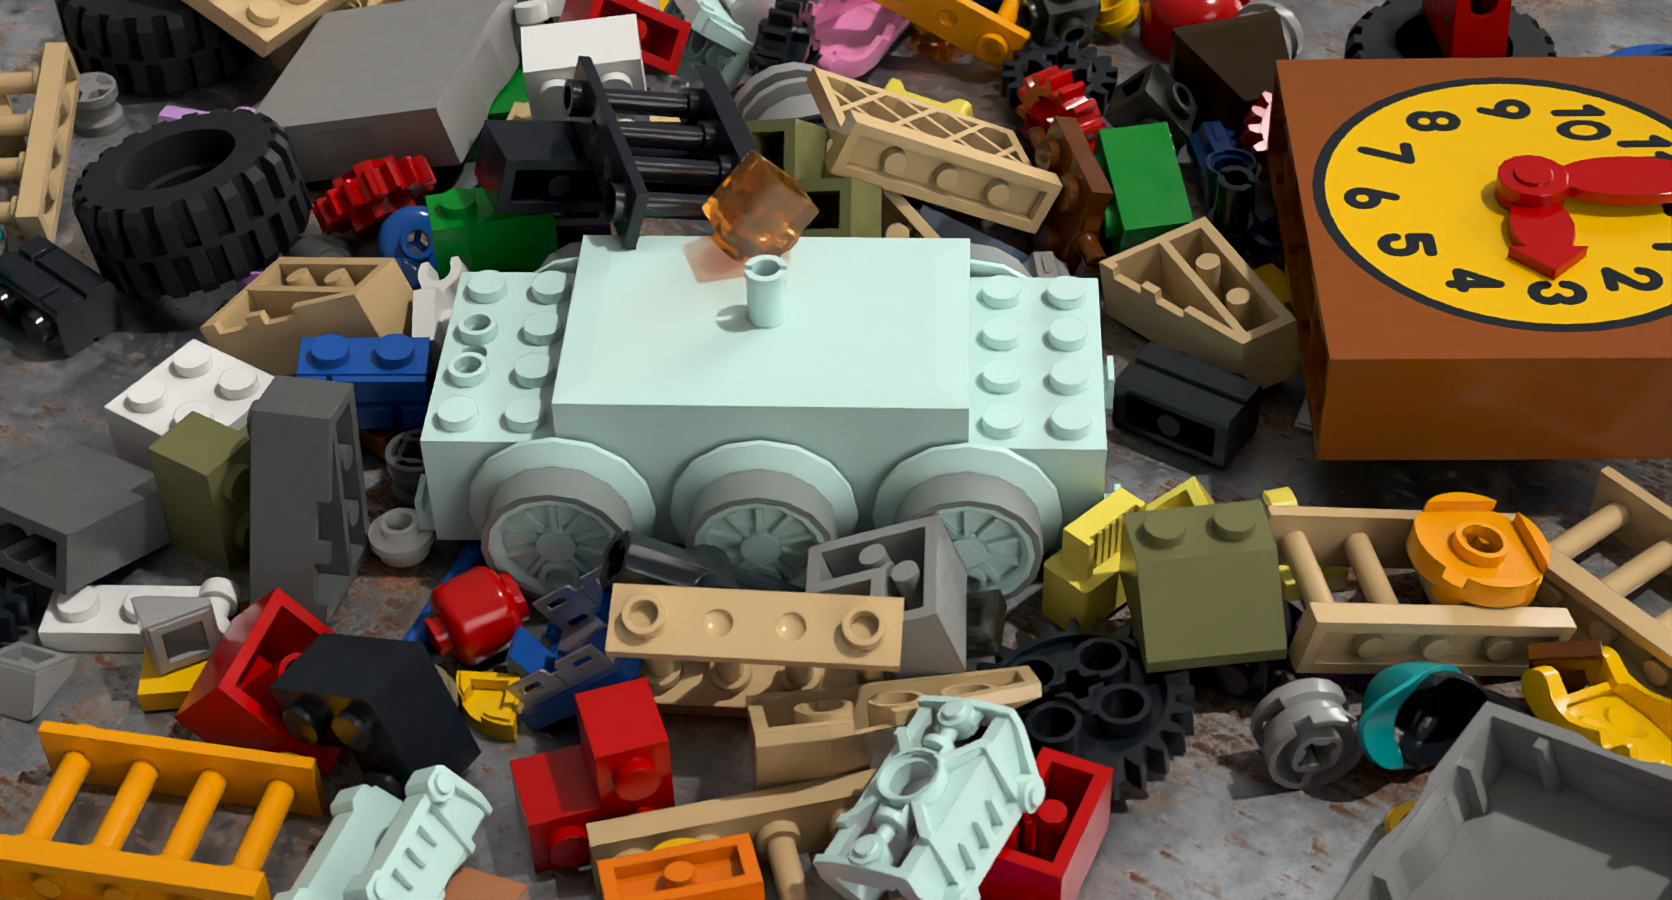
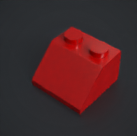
[174,587,342,778]

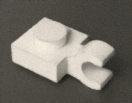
[412,256,469,373]

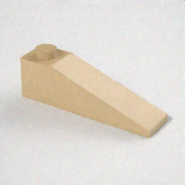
[745,666,1042,791]

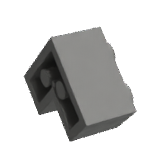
[805,513,967,680]

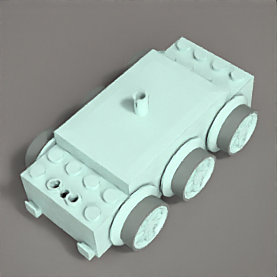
[414,235,1121,609]

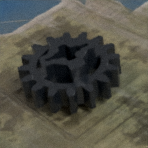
[749,0,820,76]
[1001,39,1118,115]

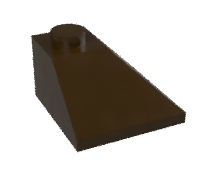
[1169,10,1289,146]

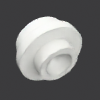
[368,508,435,568]

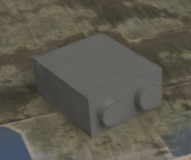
[0,442,172,595]

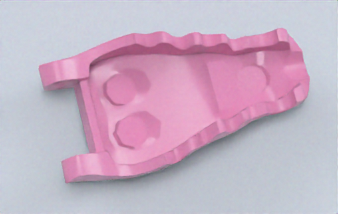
[809,0,912,79]

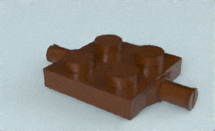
[1023,116,1114,276]

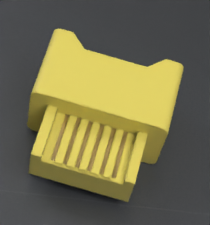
[1041,487,1147,630]

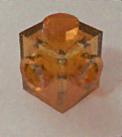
[702,149,820,262]

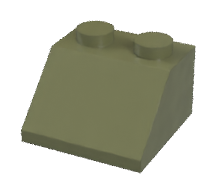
[1119,499,1288,673]

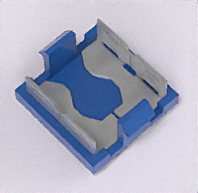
[505,566,641,732]

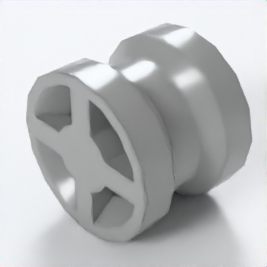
[73,72,125,138]

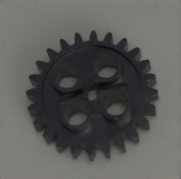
[968,617,1196,801]

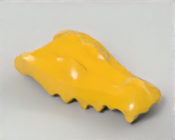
[1521,646,1672,766]

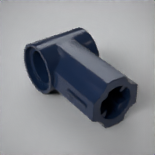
[1186,121,1257,216]

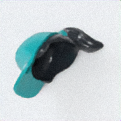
[1357,662,1535,770]

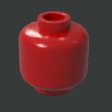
[422,565,530,667]

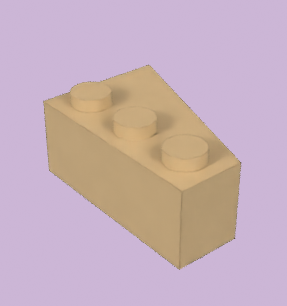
[1099,217,1300,390]
[199,257,413,376]

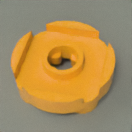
[1406,492,1551,608]

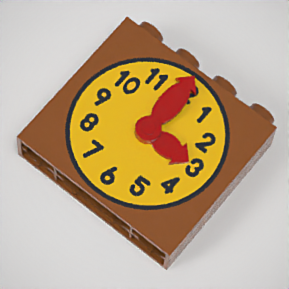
[1266,56,1672,460]

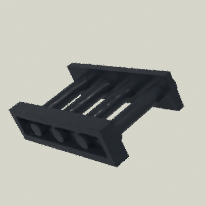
[562,56,784,249]

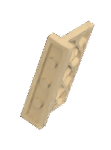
[806,67,1063,234]

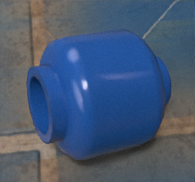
[375,205,437,272]

